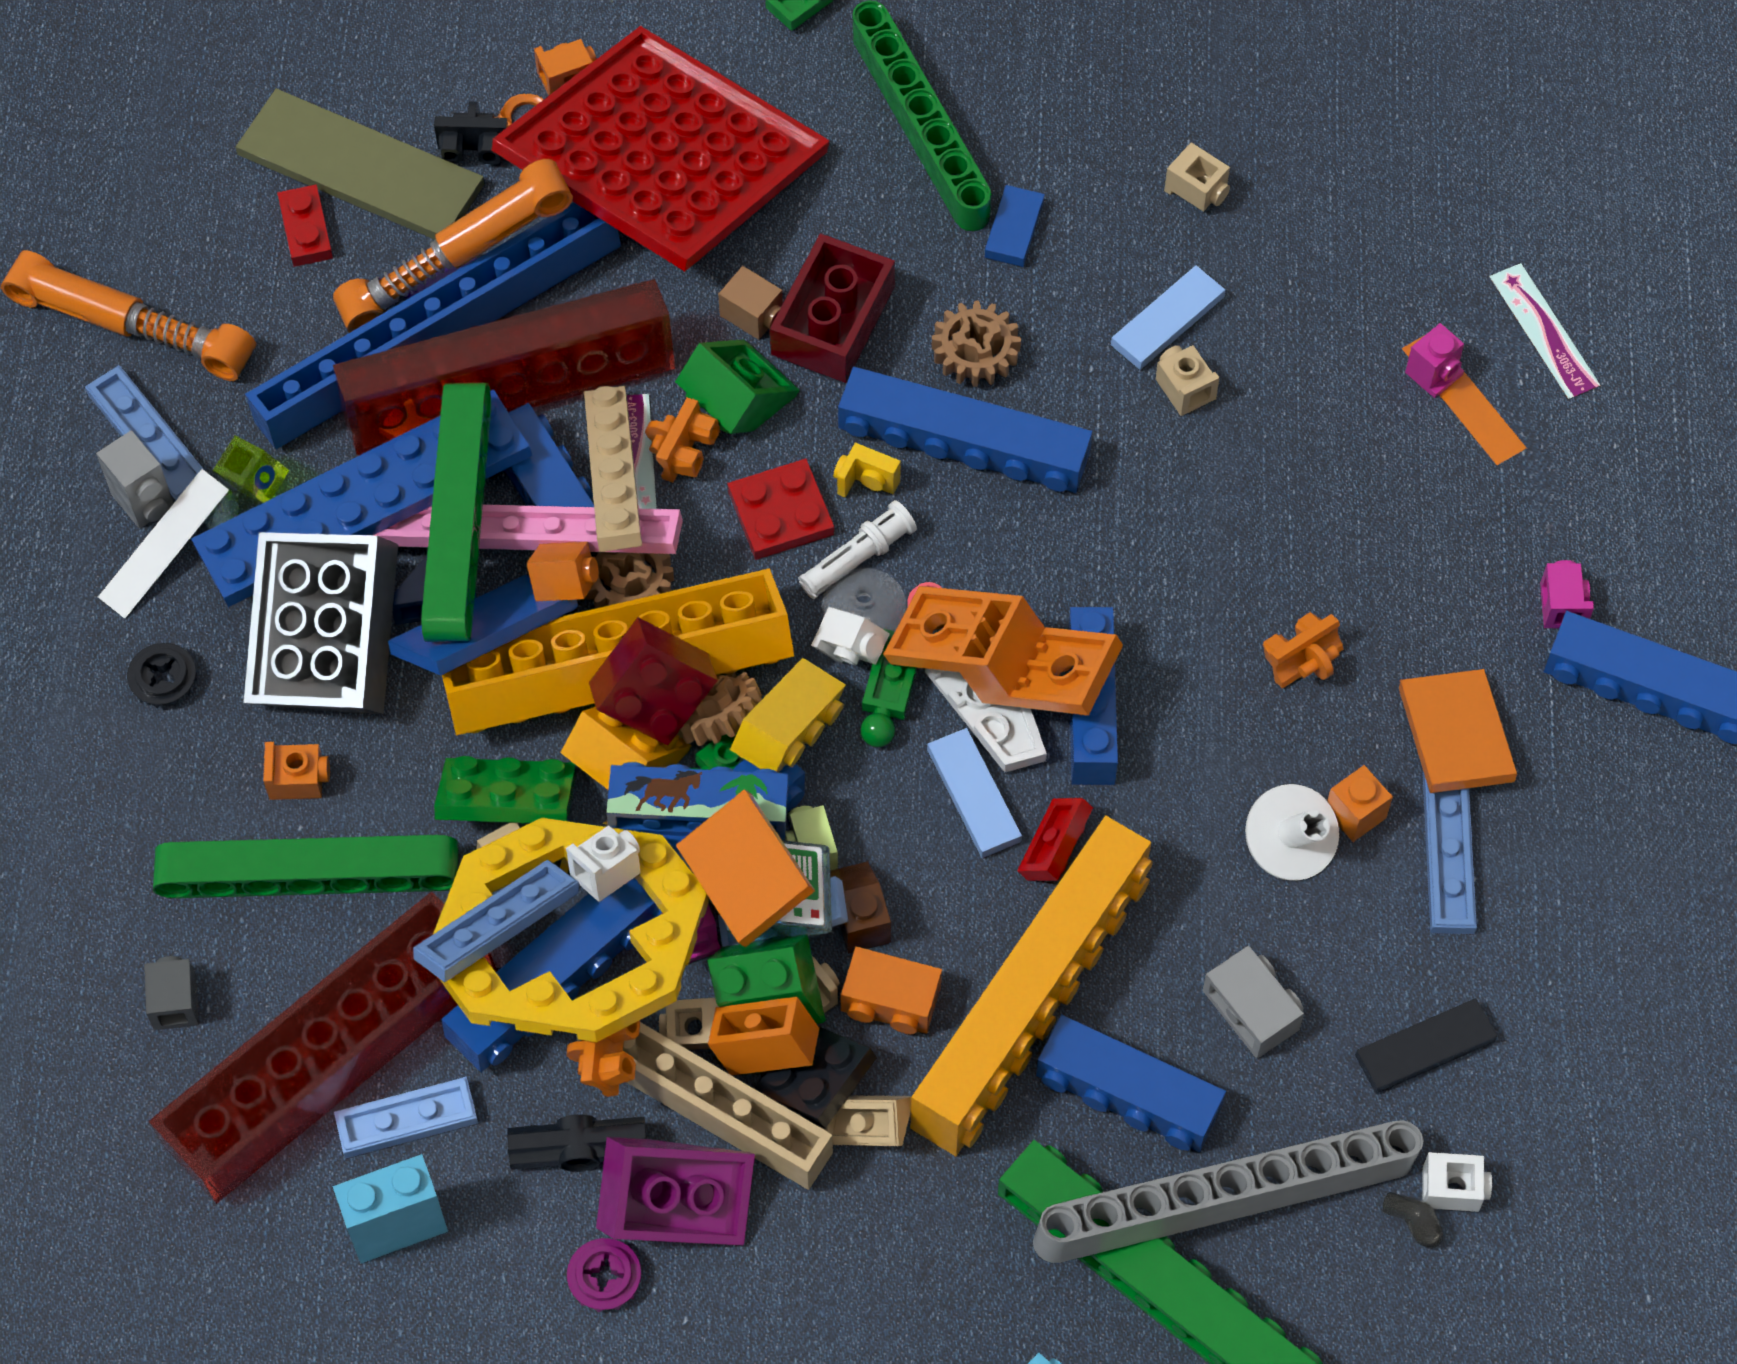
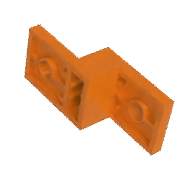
[883,586,1123,716]

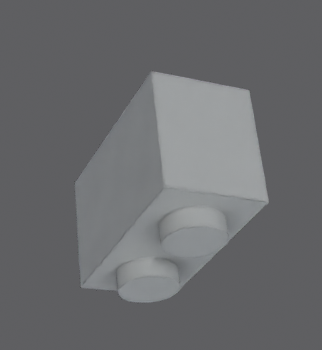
[96,430,173,529]
[1202,945,1304,1059]

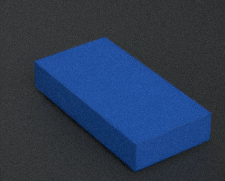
[984,185,1045,267]

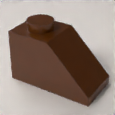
[825,861,891,954]

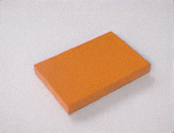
[1399,669,1517,793]
[676,789,815,947]

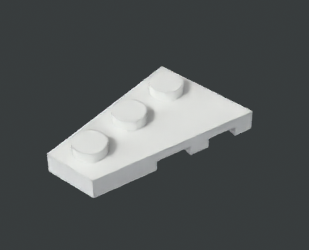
[925,668,1047,772]

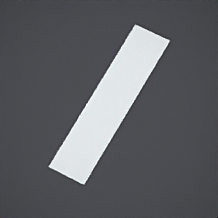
[98,469,229,618]

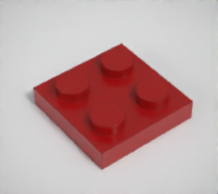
[727,458,834,560]

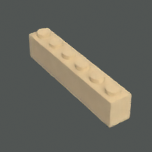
[576,1022,833,1190]

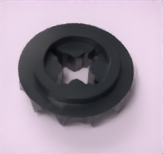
[127,643,197,709]

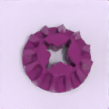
[567,1238,641,1312]

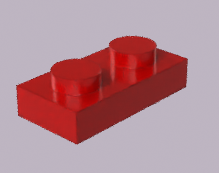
[277,184,333,267]
[1017,798,1093,881]

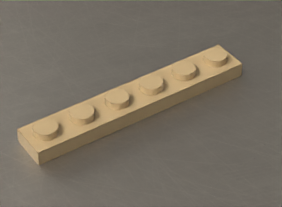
[584,386,642,552]

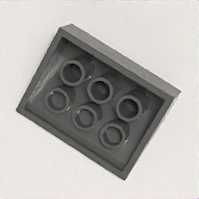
[243,532,398,714]

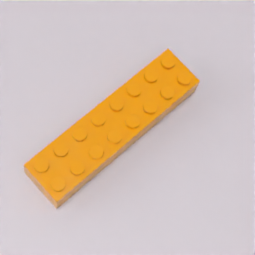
[442,568,794,736]
[910,815,1153,1157]

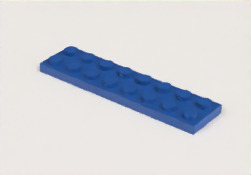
[191,389,532,607]

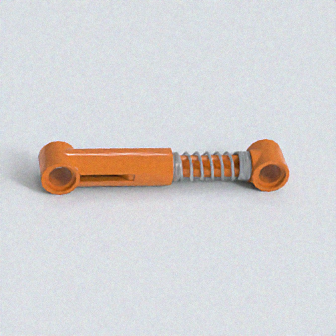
[333,159,573,333]
[1,250,256,381]

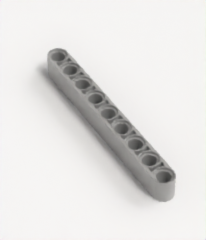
[1033,1120,1424,1263]

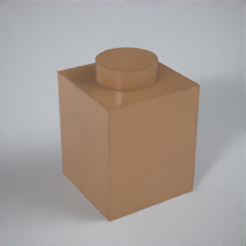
[718,266,783,340]

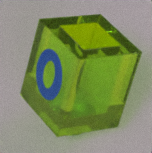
[212,435,289,503]

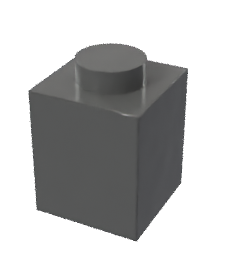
[144,956,199,1030]

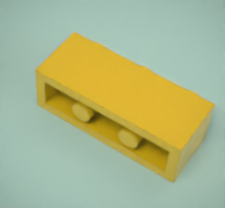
[730,658,846,773]

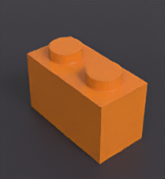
[841,947,942,1034]
[708,997,819,1075]

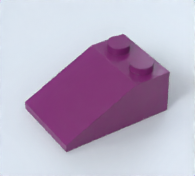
[596,1137,755,1245]

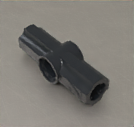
[507,1114,647,1172]

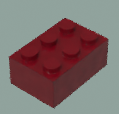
[770,233,895,383]

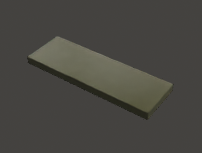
[235,88,485,240]

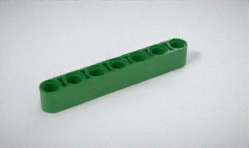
[853,0,991,231]
[421,383,491,642]
[153,835,459,898]

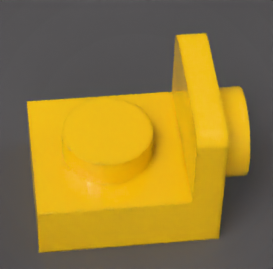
[833,443,901,498]

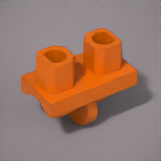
[645,397,720,483]
[1263,612,1344,689]
[566,1020,640,1097]

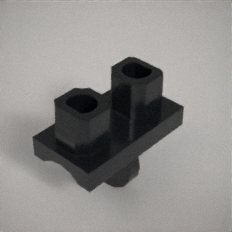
[434,101,508,164]

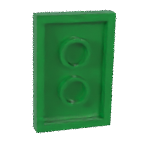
[434,756,576,823]

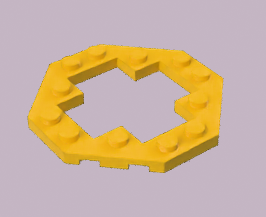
[433,818,709,1042]

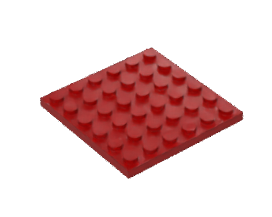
[491,26,830,272]

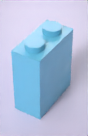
[332,1154,448,1263]

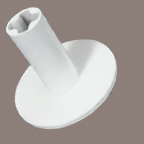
[1245,784,1339,881]

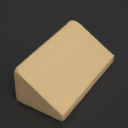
[821,1095,912,1146]

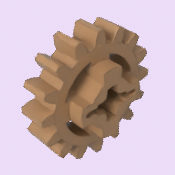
[932,301,1021,387]
[586,552,674,609]
[677,672,762,746]

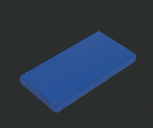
[388,574,578,676]

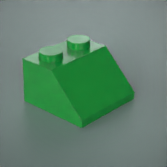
[675,339,800,434]
[707,934,826,1024]

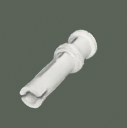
[798,500,917,599]

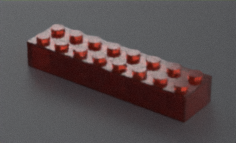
[333,279,675,455]
[148,891,497,1204]

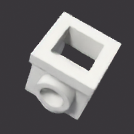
[811,607,890,665]
[566,825,641,902]
[1422,1152,1492,1212]

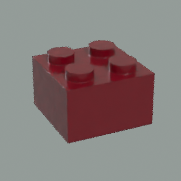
[589,617,718,746]

